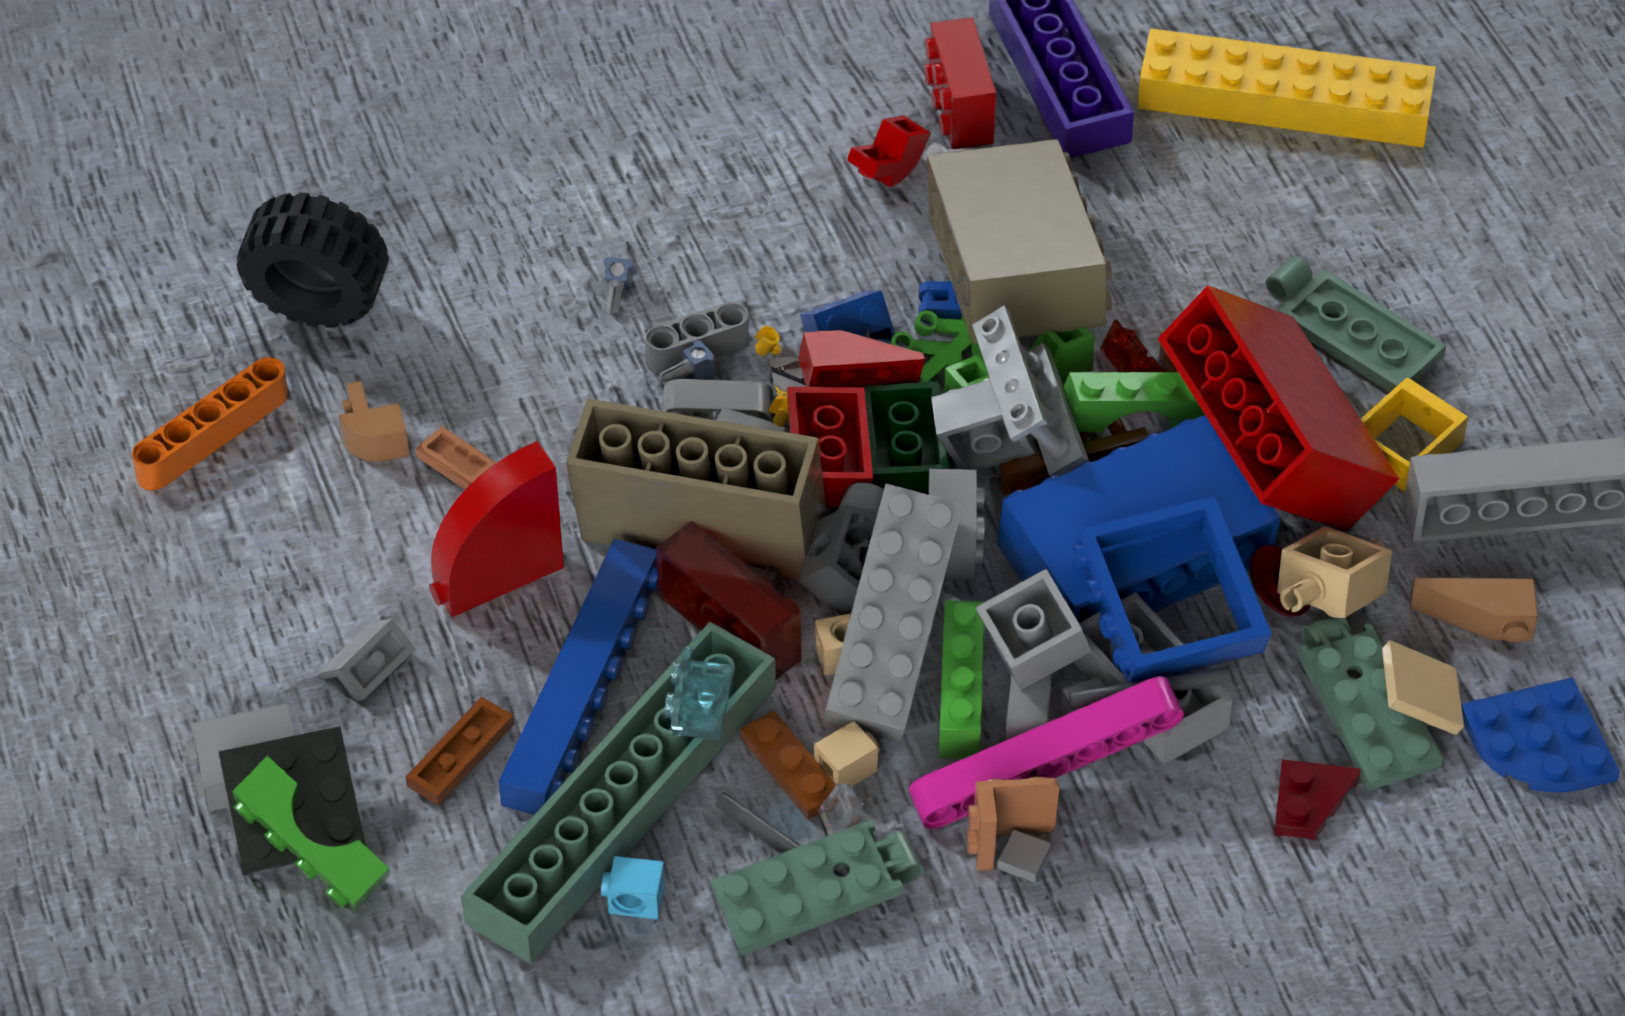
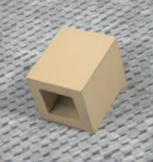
[814,721,880,792]

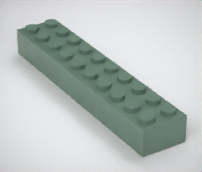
[461,622,776,964]

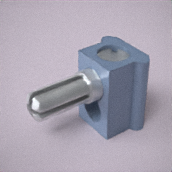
[603,257,638,314]
[660,340,715,384]

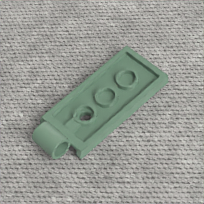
[1266,256,1446,392]
[1297,617,1444,791]
[710,819,924,956]

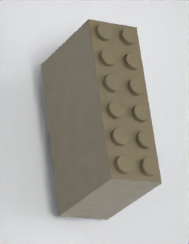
[927,139,1112,344]
[566,398,827,579]

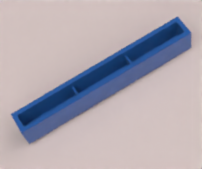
[499,538,664,815]

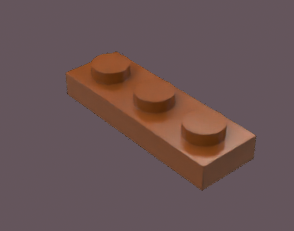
[405,696,514,806]
[740,710,842,820]

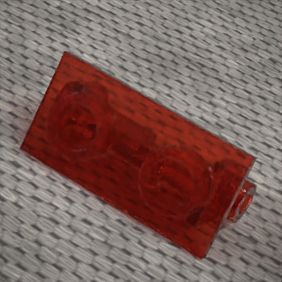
[1100,320,1167,372]

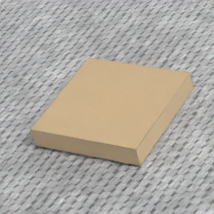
[1382,640,1464,735]

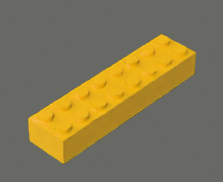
[1137,28,1436,148]

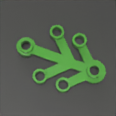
[890,310,984,383]

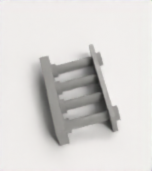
[972,305,1089,477]

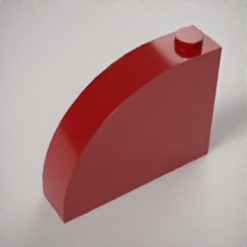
[429,441,564,617]

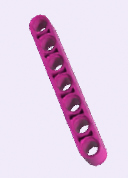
[908,677,1184,829]

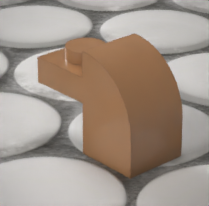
[339,381,409,462]

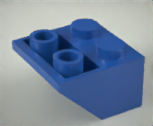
[800,290,900,347]

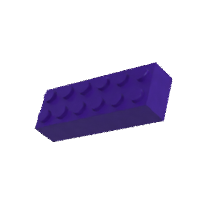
[989,0,1134,158]

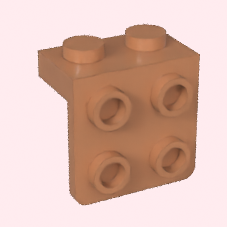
[966,777,1059,870]

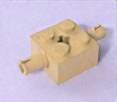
[1277,526,1392,618]

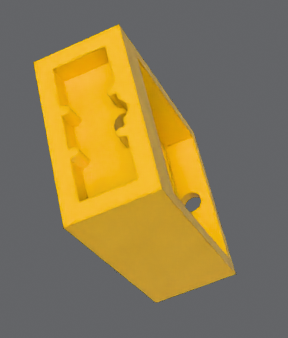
[1361,377,1468,492]

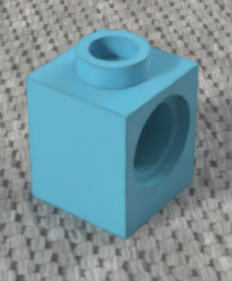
[601,856,665,919]

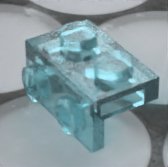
[664,646,733,740]

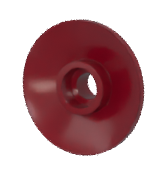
[1249,545,1311,617]

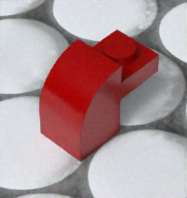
[847,115,931,187]

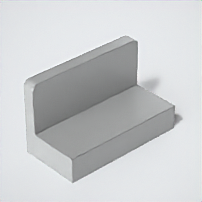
[318,618,416,701]

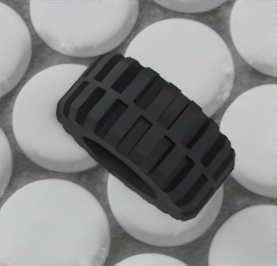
[236,192,389,328]

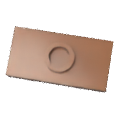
[416,426,497,490]

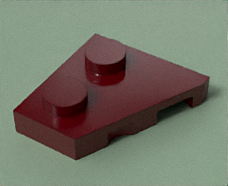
[1274,759,1361,840]

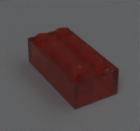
[656,521,802,680]

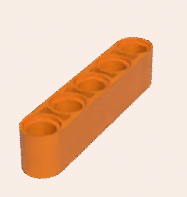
[131,357,289,491]

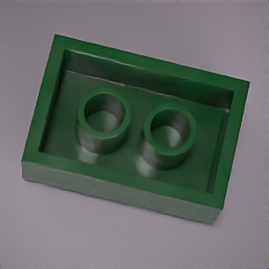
[862,382,949,495]

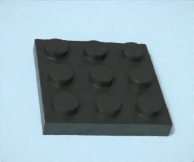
[218,726,366,874]

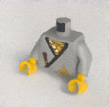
[755,325,806,428]

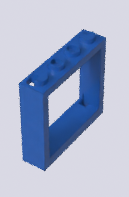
[1072,496,1272,683]

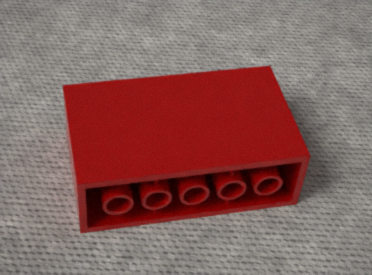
[1157,285,1400,531]

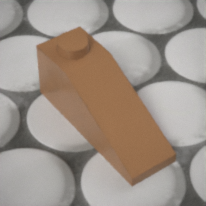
[1410,578,1538,642]

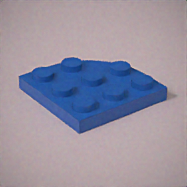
[1461,677,1620,793]

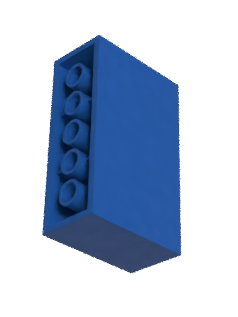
[997,415,1281,623]

